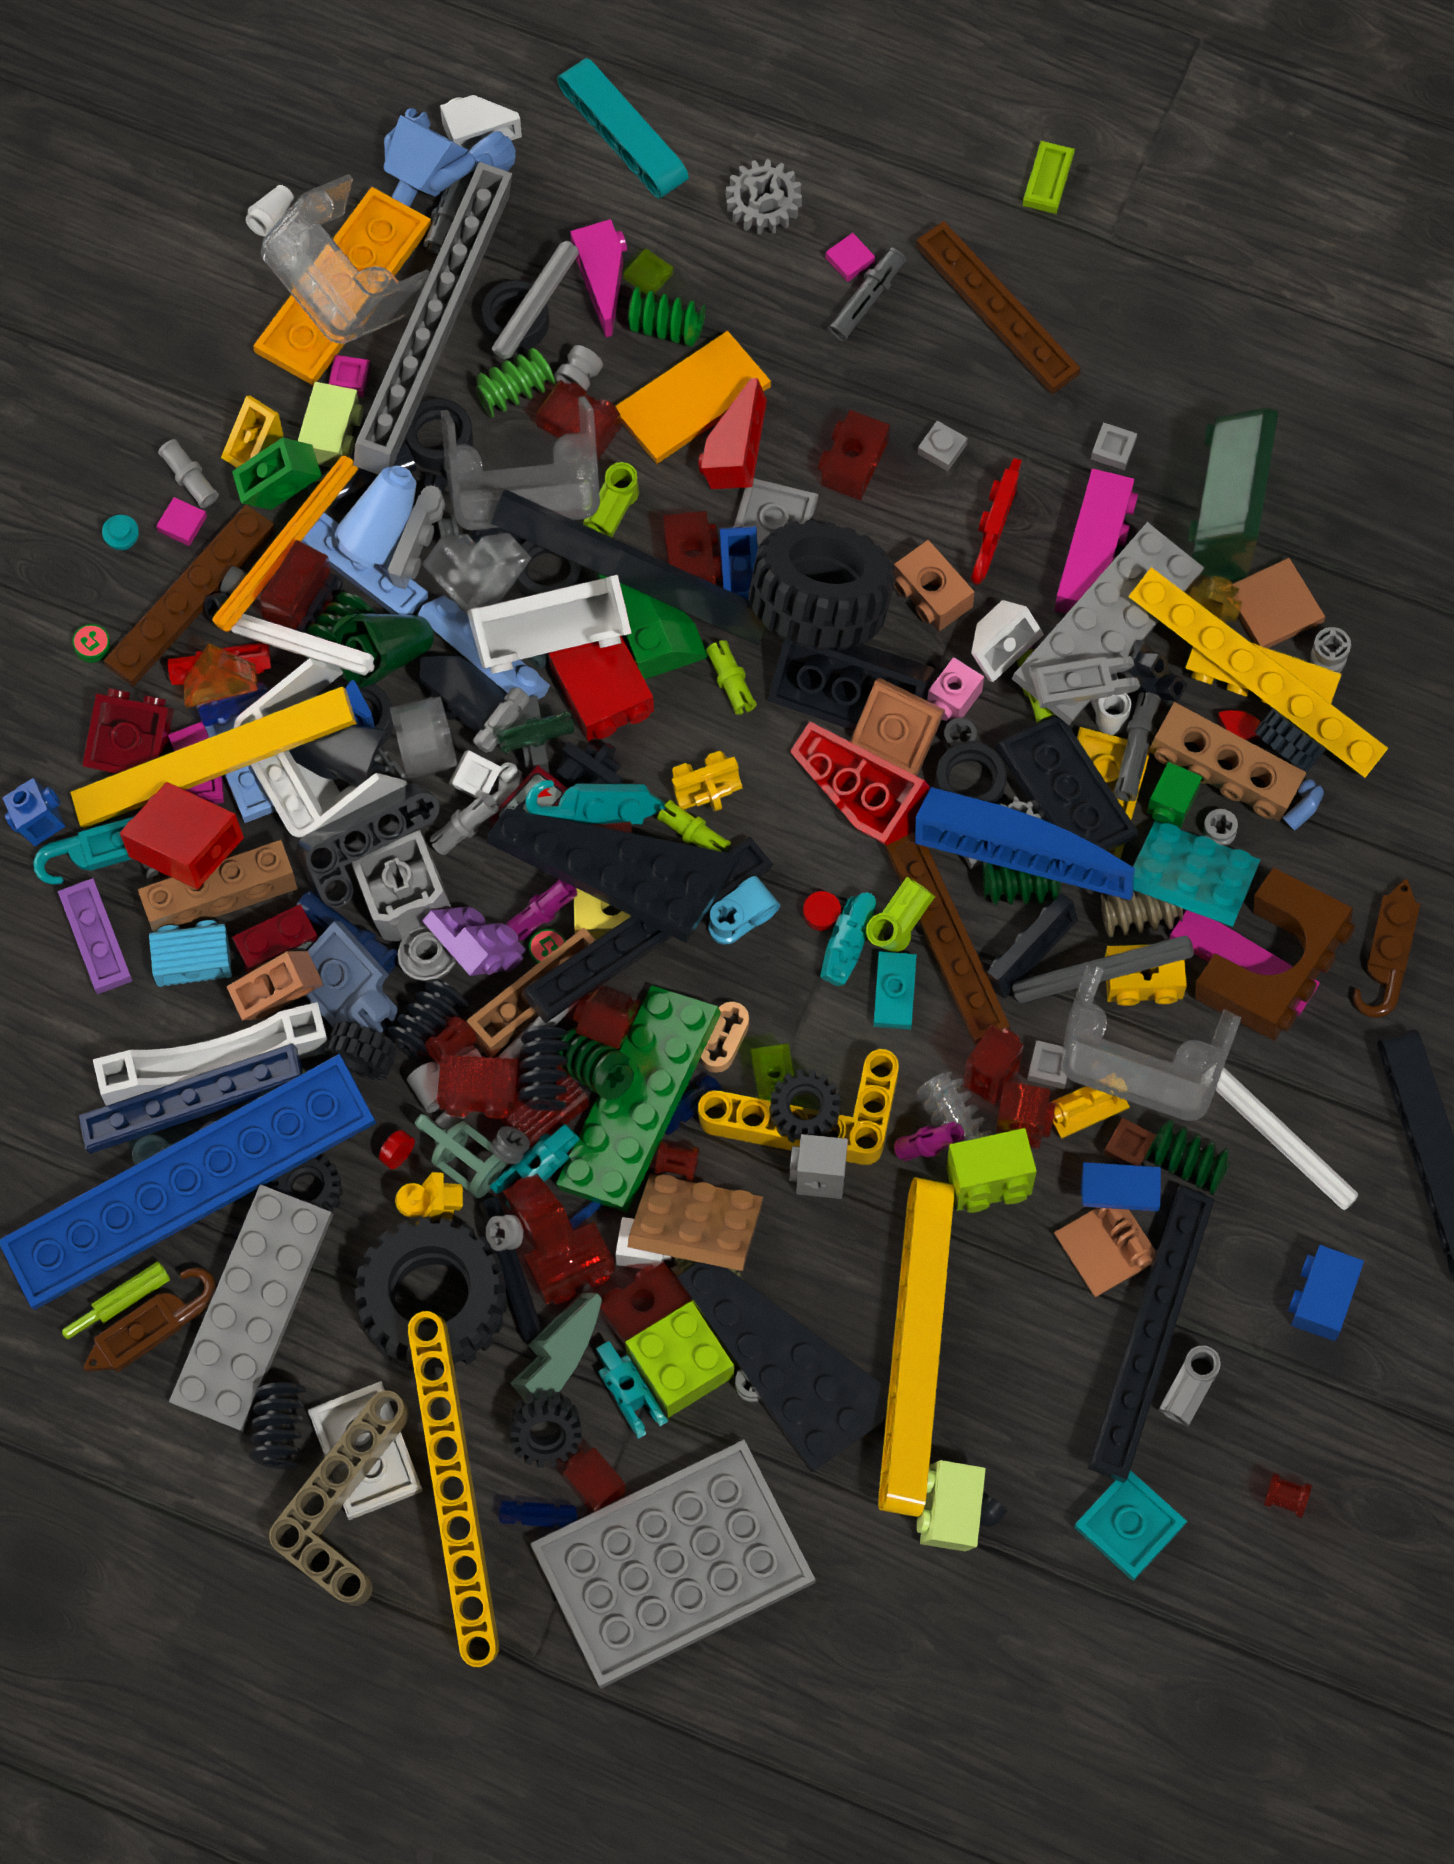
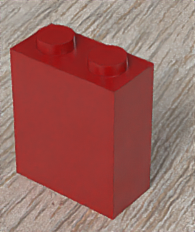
[548,636,654,742]
[120,782,244,890]

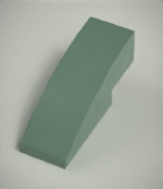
[510,1292,602,1403]

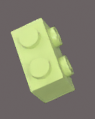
[298,382,364,468]
[917,1460,986,1552]

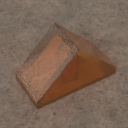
[184,643,258,708]

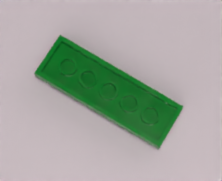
[556,985,722,1213]

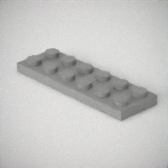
[1012,522,1204,725]
[169,1185,334,1432]

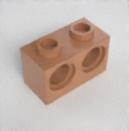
[226,951,323,1021]

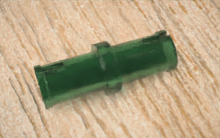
[497,710,574,754]

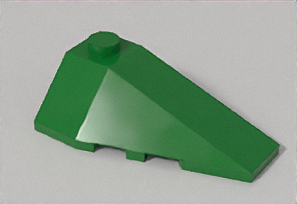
[595,571,708,680]

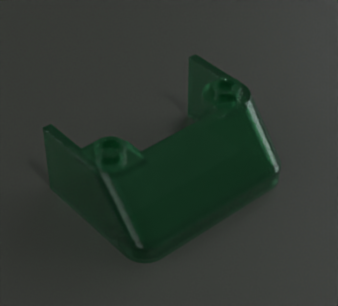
[1187,407,1278,581]

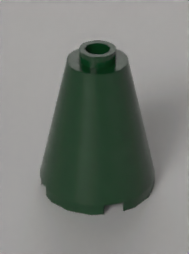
[332,613,434,688]

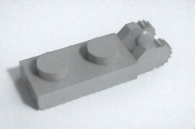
[387,485,446,590]
[1031,656,1140,708]

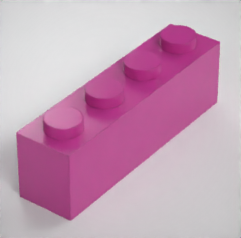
[1054,468,1138,614]

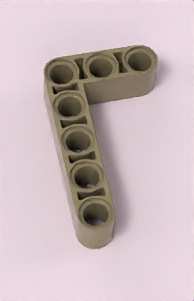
[269,1390,410,1606]

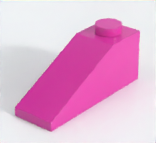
[570,219,627,337]

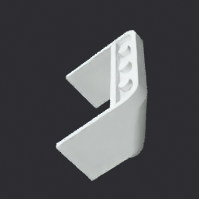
[467,575,631,674]
[234,658,407,838]

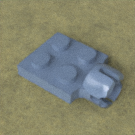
[305,921,398,1033]

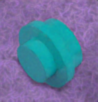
[102,515,139,550]

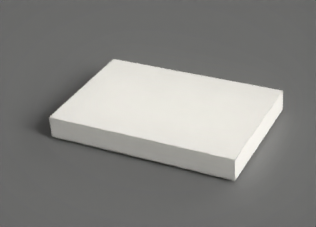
[308,1381,423,1520]

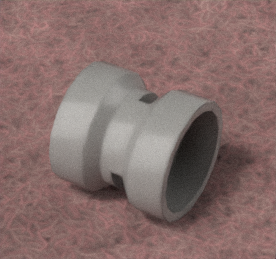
[554,345,603,396]
[1310,627,1351,672]

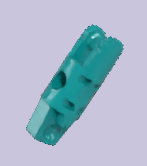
[820,892,876,986]
[490,1124,580,1211]
[596,1341,668,1439]

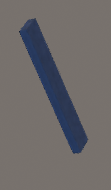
[79,1043,303,1154]

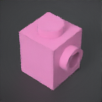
[928,657,984,721]

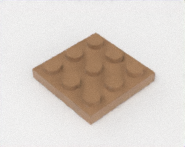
[627,1174,763,1271]

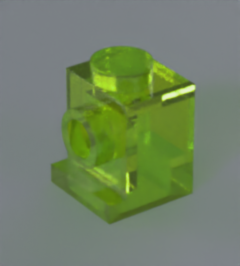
[751,1043,796,1101]

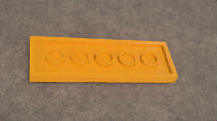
[253,187,431,386]

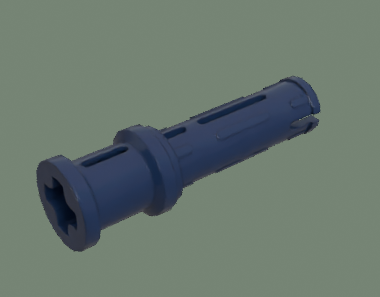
[297,891,398,974]

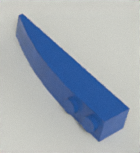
[915,787,1135,900]

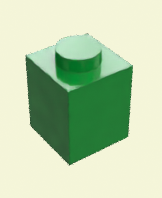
[1147,762,1202,828]

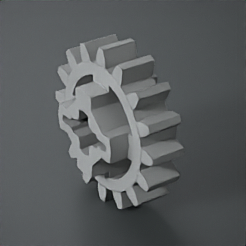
[726,159,802,234]

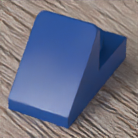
[719,526,758,600]

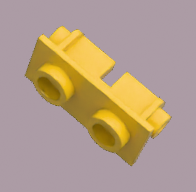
[1044,1074,1130,1139]

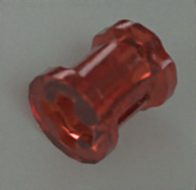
[425,1017,476,1067]
[655,1140,700,1181]
[1263,1473,1312,1519]

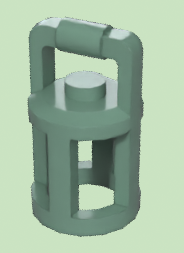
[414,1114,509,1198]

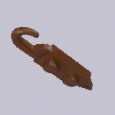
[1353,879,1420,1018]
[83,1267,217,1373]

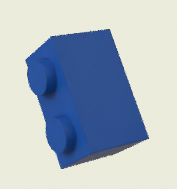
[1288,1245,1364,1342]

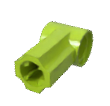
[583,462,639,537]
[866,877,936,952]

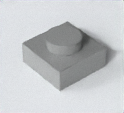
[917,421,968,471]
[1091,422,1137,470]
[1027,1040,1074,1089]

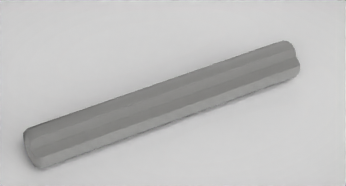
[492,241,579,360]

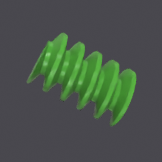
[476,348,556,419]

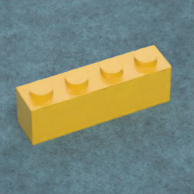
[1186,643,1342,704]

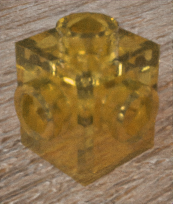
[1189,576,1242,625]

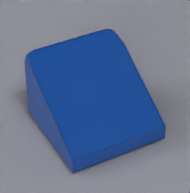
[346,680,375,728]

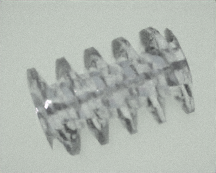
[917,1072,993,1151]

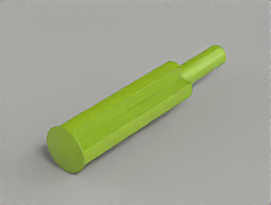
[62,1261,170,1339]

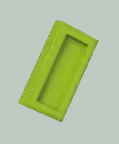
[1023,141,1075,214]

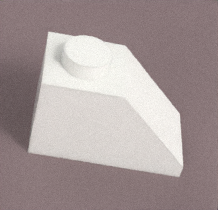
[440,95,522,153]
[971,600,1044,682]

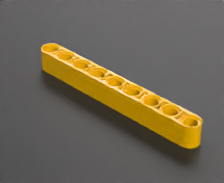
[878,1177,954,1517]
[408,1311,499,1667]

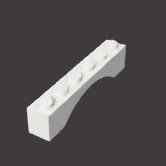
[93,1002,328,1106]

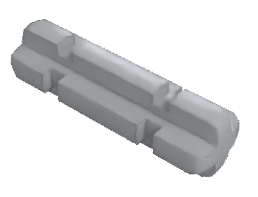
[474,687,529,752]

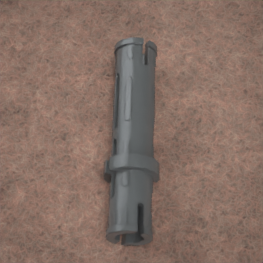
[424,171,474,254]
[827,247,907,342]
[1113,692,1161,802]

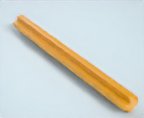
[212,455,358,632]

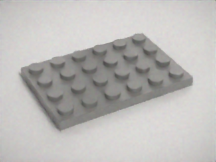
[530,1440,816,1689]

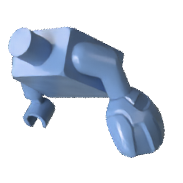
[384,108,516,207]

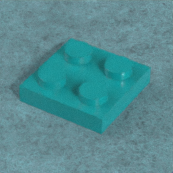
[1074,1470,1187,1582]

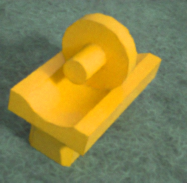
[672,751,743,812]
[395,1172,463,1225]

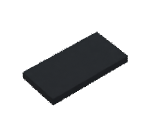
[996,715,1139,852]

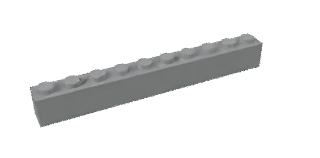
[353,162,512,475]

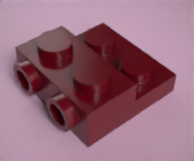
[82,688,174,774]

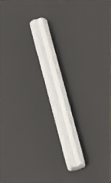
[231,614,375,675]
[1208,1067,1358,1210]

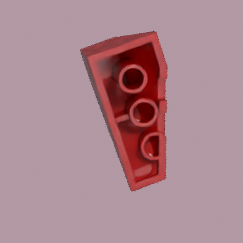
[790,721,931,846]

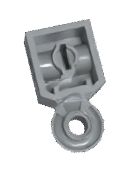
[352,830,456,981]

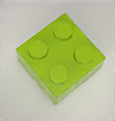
[946,1128,1037,1213]
[625,1301,734,1418]

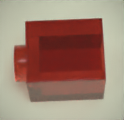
[563,1447,626,1513]

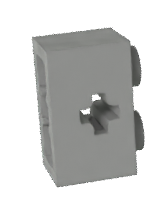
[790,1134,848,1199]

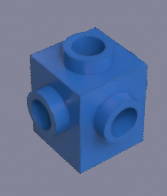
[3,778,66,846]

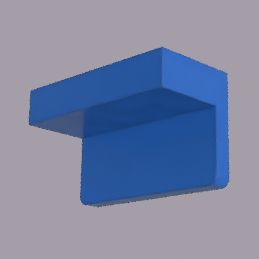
[1080,1162,1161,1211]

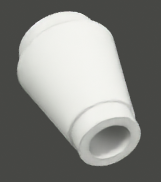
[246,185,294,236]

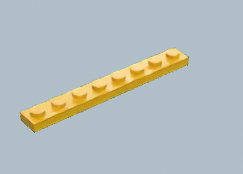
[1128,567,1388,778]

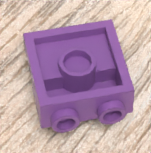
[423,906,525,976]

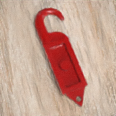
[971,458,1022,585]

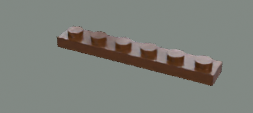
[916,221,1081,394]
[104,505,275,687]
[885,832,1010,1045]

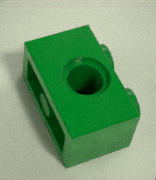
[232,437,322,510]

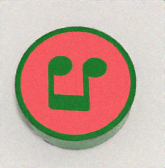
[72,624,110,663]
[529,929,566,965]

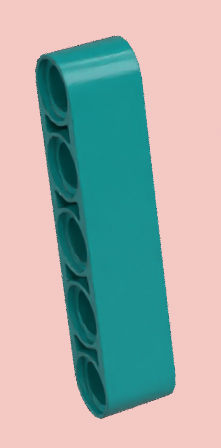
[557,58,689,199]

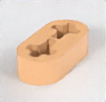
[700,1002,749,1073]

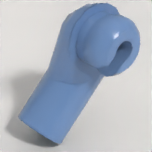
[1282,779,1324,831]

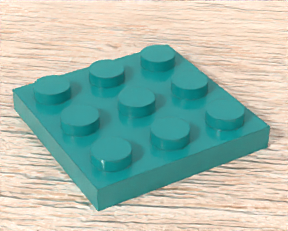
[1133,821,1261,927]

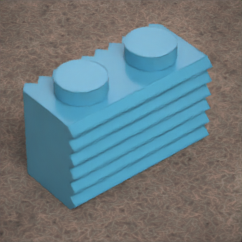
[149,920,232,987]

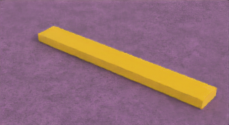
[70,686,357,829]

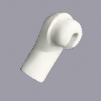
[491,763,523,808]

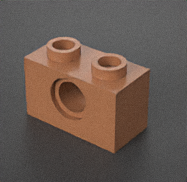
[894,540,975,632]

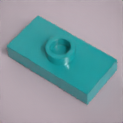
[873,951,917,1030]

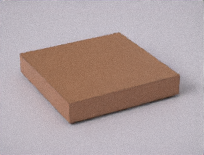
[1224,558,1325,648]
[850,678,945,776]

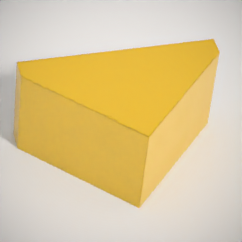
[221,395,284,468]

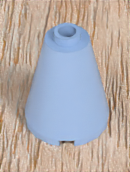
[334,466,416,570]

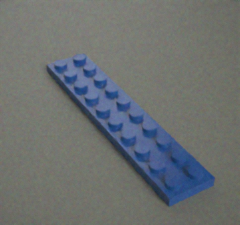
[0,1054,377,1310]

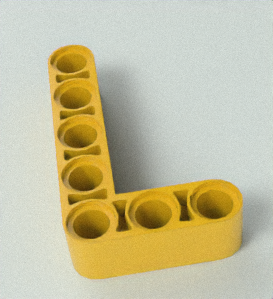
[698,1049,899,1165]

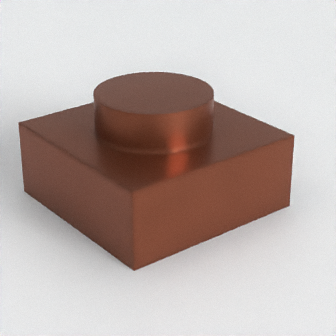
[1104,1118,1156,1166]

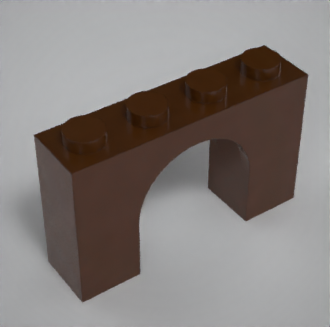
[1195,867,1355,1041]

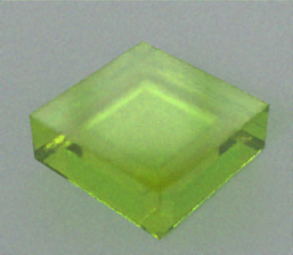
[624,248,673,295]

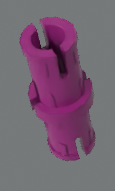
[507,880,578,941]
[894,1121,965,1161]

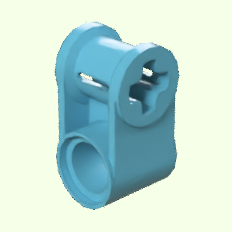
[708,876,780,945]

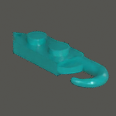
[525,780,666,824]
[33,817,134,885]

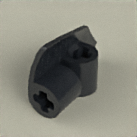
[419,656,508,735]
[289,725,386,788]

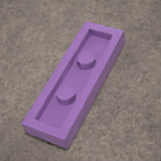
[58,878,132,994]

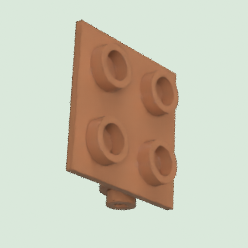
[1054,1208,1156,1298]

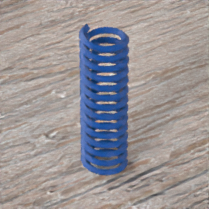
[566,1201,603,1229]

